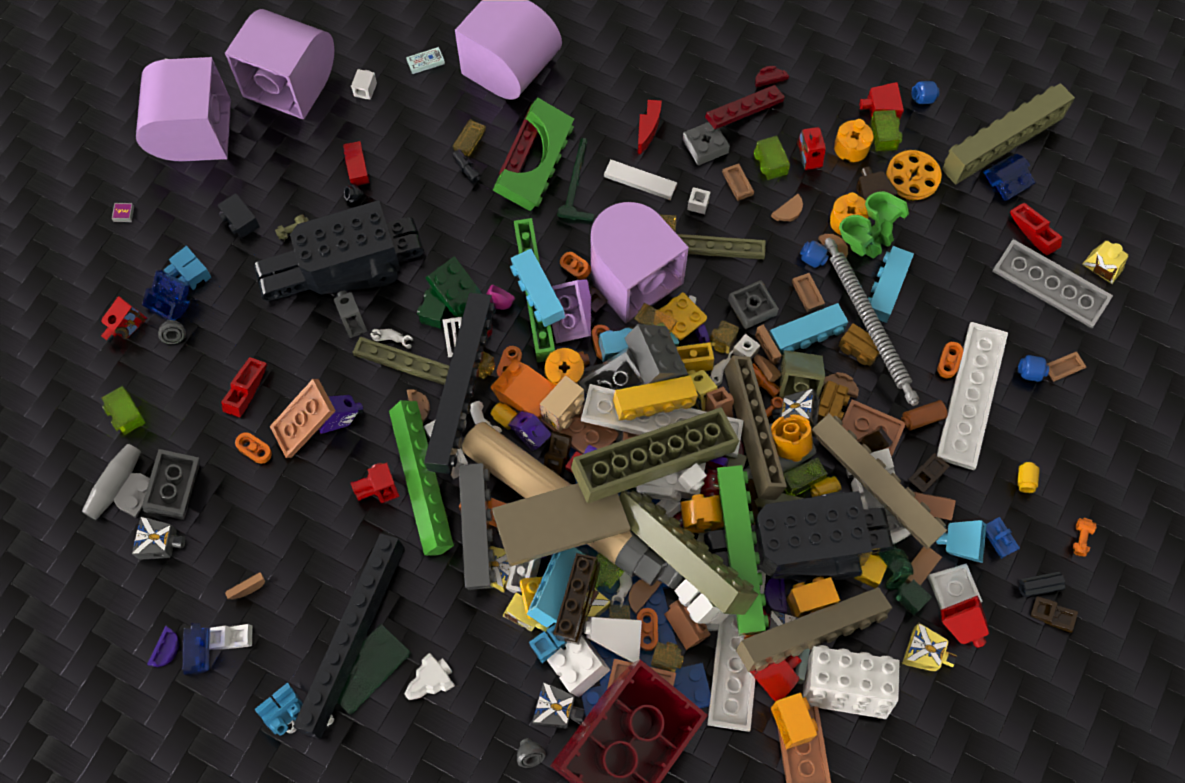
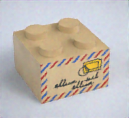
[540,375,585,432]

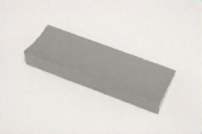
[992,239,1113,328]

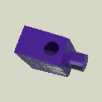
[319,395,363,434]
[508,411,551,451]

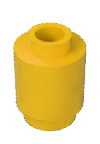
[491,402,519,430]
[1017,462,1039,493]
[810,476,841,497]

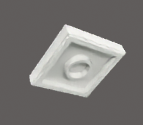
[927,563,983,610]

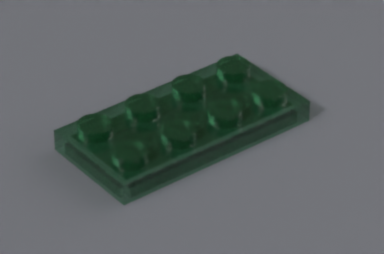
[337,624,411,715]

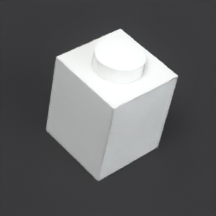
[351,69,377,100]

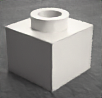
[687,187,710,214]
[733,334,760,360]
[678,463,707,493]

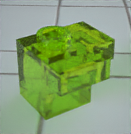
[595,553,624,590]

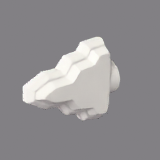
[404,653,455,700]

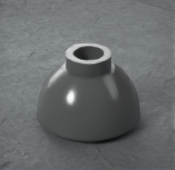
[158,319,186,344]
[517,738,546,768]

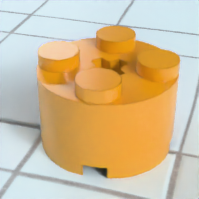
[834,119,874,162]
[830,192,869,235]
[544,348,584,385]
[771,414,813,462]
[680,494,724,533]

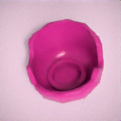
[486,285,515,310]

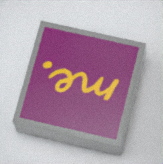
[112,203,134,222]

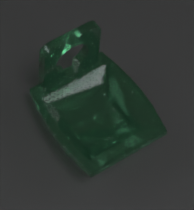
[878,544,914,589]

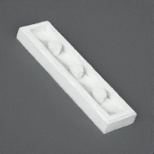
[604,160,677,200]

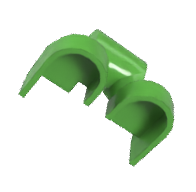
[839,191,909,259]

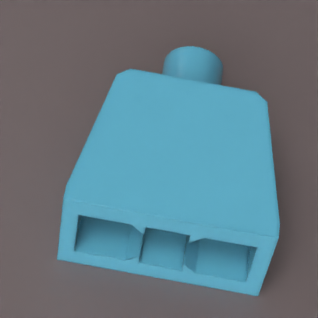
[936,520,986,563]

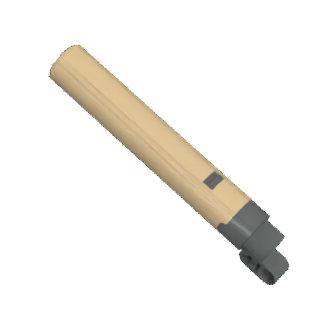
[462,422,684,589]

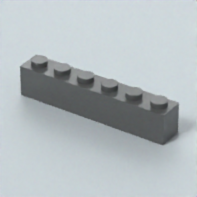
[459,463,496,590]

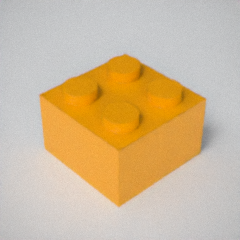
[786,576,840,618]
[771,693,818,750]

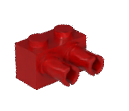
[351,463,400,503]

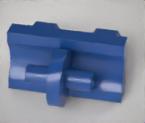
[986,517,1020,559]

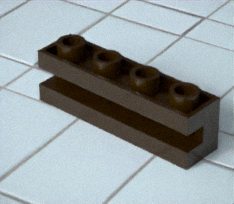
[553,553,601,645]

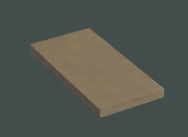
[492,483,630,567]

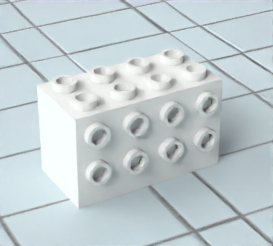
[802,645,899,719]

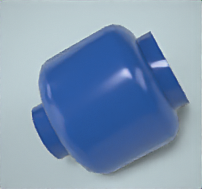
[911,81,939,104]
[800,240,829,268]
[1018,355,1049,382]

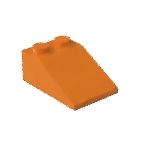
[490,360,556,419]

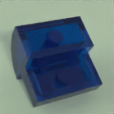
[984,154,1036,201]
[142,270,190,320]
[183,623,210,675]

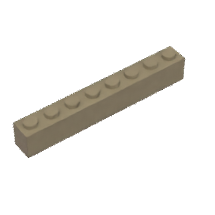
[724,355,787,500]
[812,414,947,549]
[736,587,892,672]

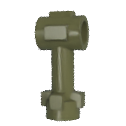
[275,215,309,240]

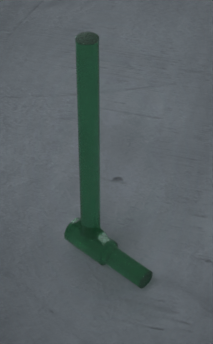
[557,138,594,221]

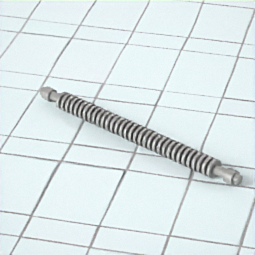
[824,238,919,406]

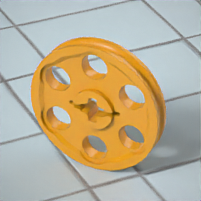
[886,150,942,200]

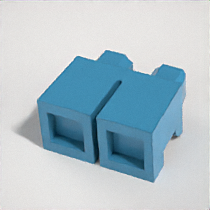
[164,246,212,292]
[529,623,567,663]
[255,683,303,735]

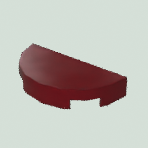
[755,66,789,87]

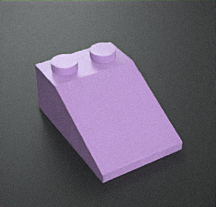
[551,280,591,344]

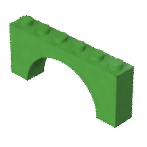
[493,98,574,211]

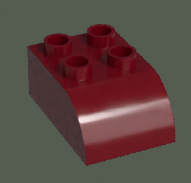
[550,659,708,783]

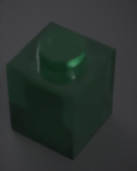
[896,579,932,615]

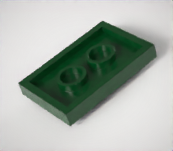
[426,256,482,318]

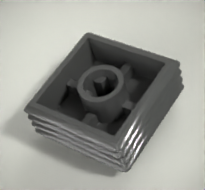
[682,122,730,165]
[728,280,779,329]

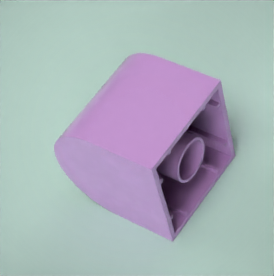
[455,0,562,99]
[225,9,334,119]
[136,57,231,161]
[591,202,689,324]

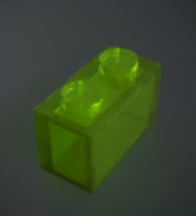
[871,110,902,151]
[754,136,790,180]
[101,386,146,435]
[783,457,827,496]

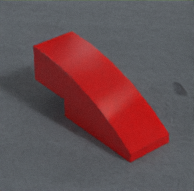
[638,100,662,154]
[343,141,370,186]
[1010,203,1062,256]
[221,357,267,418]

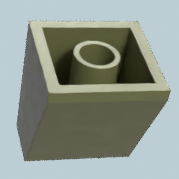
[779,350,825,398]

